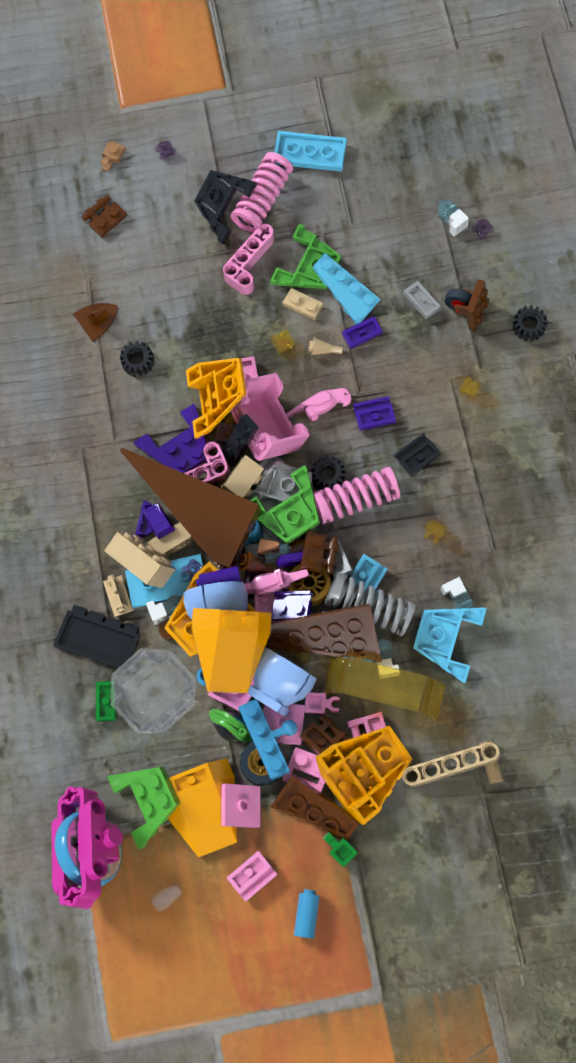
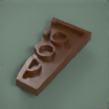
[270,773,359,840]

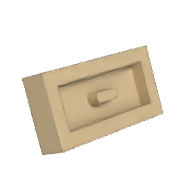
[283,288,323,321]

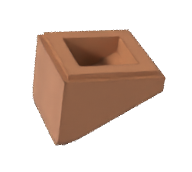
[257,539,280,557]

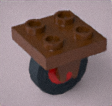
[445,279,489,331]

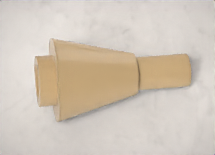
[308,337,343,355]

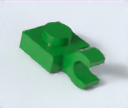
[323,832,358,868]

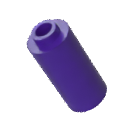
[196,566,241,594]

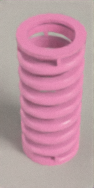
[230,152,293,233]
[313,467,400,525]

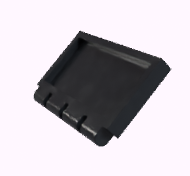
[53,605,141,672]

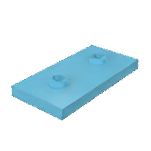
[274,131,347,172]
[125,554,203,608]

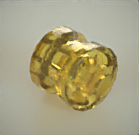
[459,376,481,399]

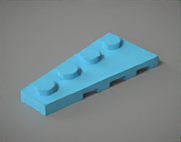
[313,253,381,325]

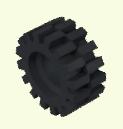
[513,305,548,342]
[120,341,154,377]
[311,455,345,491]

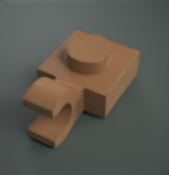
[100,140,126,171]

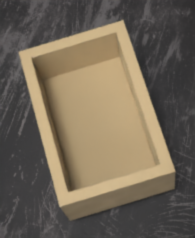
[104,532,176,588]

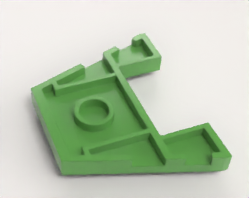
[270,223,341,289]
[250,465,320,544]
[107,766,180,849]

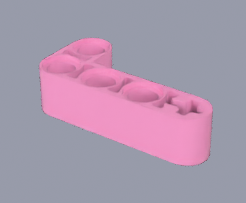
[223,224,274,295]
[185,442,230,485]

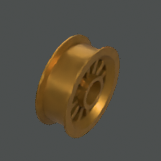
[288,563,331,606]

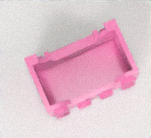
[231,373,310,461]

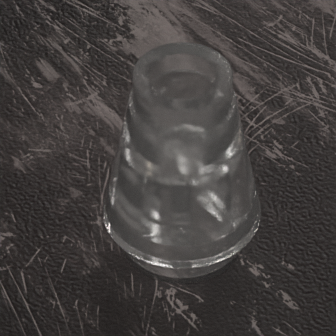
[150,884,182,913]

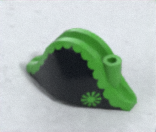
[208,709,253,743]

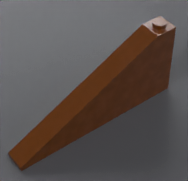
[120,448,261,570]

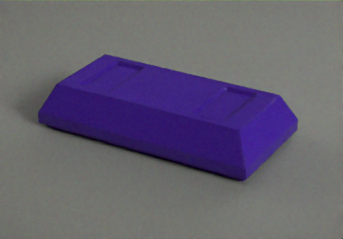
[143,503,175,539]

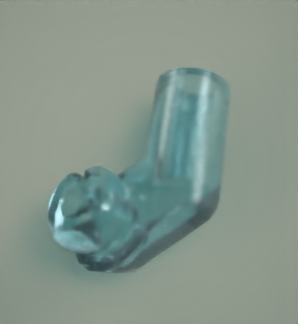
[264,544,291,563]

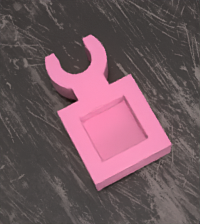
[305,692,340,715]

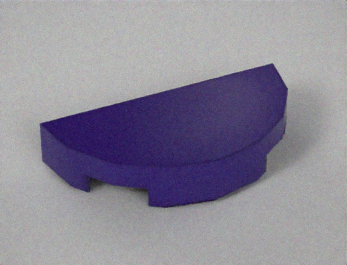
[135,500,153,537]

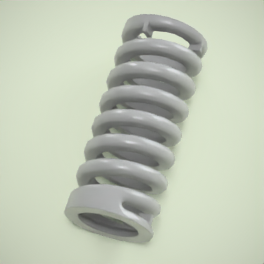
[324,571,416,637]

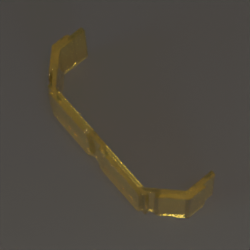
[323,657,446,722]

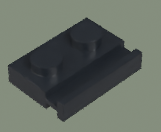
[394,433,441,477]

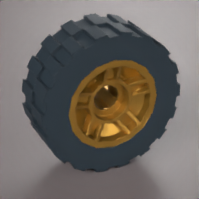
[239,742,283,786]

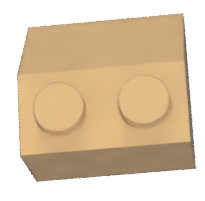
[220,455,264,499]

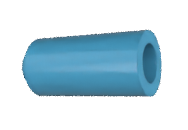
[294,889,320,939]

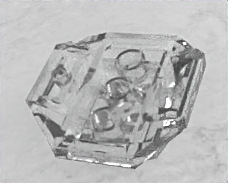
[110,648,197,735]

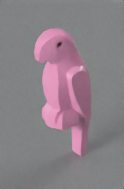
[286,388,351,422]
[244,569,309,596]

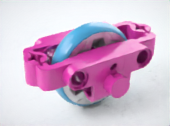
[51,786,123,910]

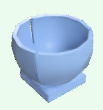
[184,581,248,619]
[248,647,316,717]

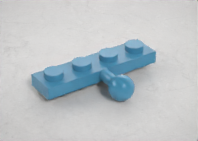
[238,699,298,781]

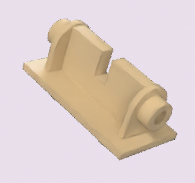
[103,575,133,617]

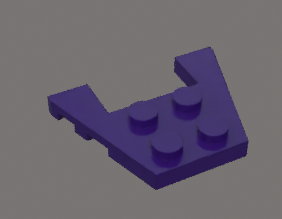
[133,404,210,473]

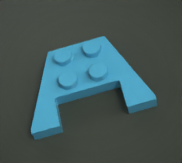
[413,608,487,683]

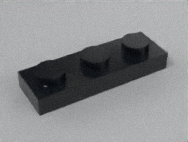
[222,414,259,466]

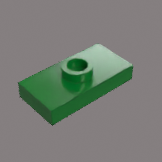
[96,681,117,722]

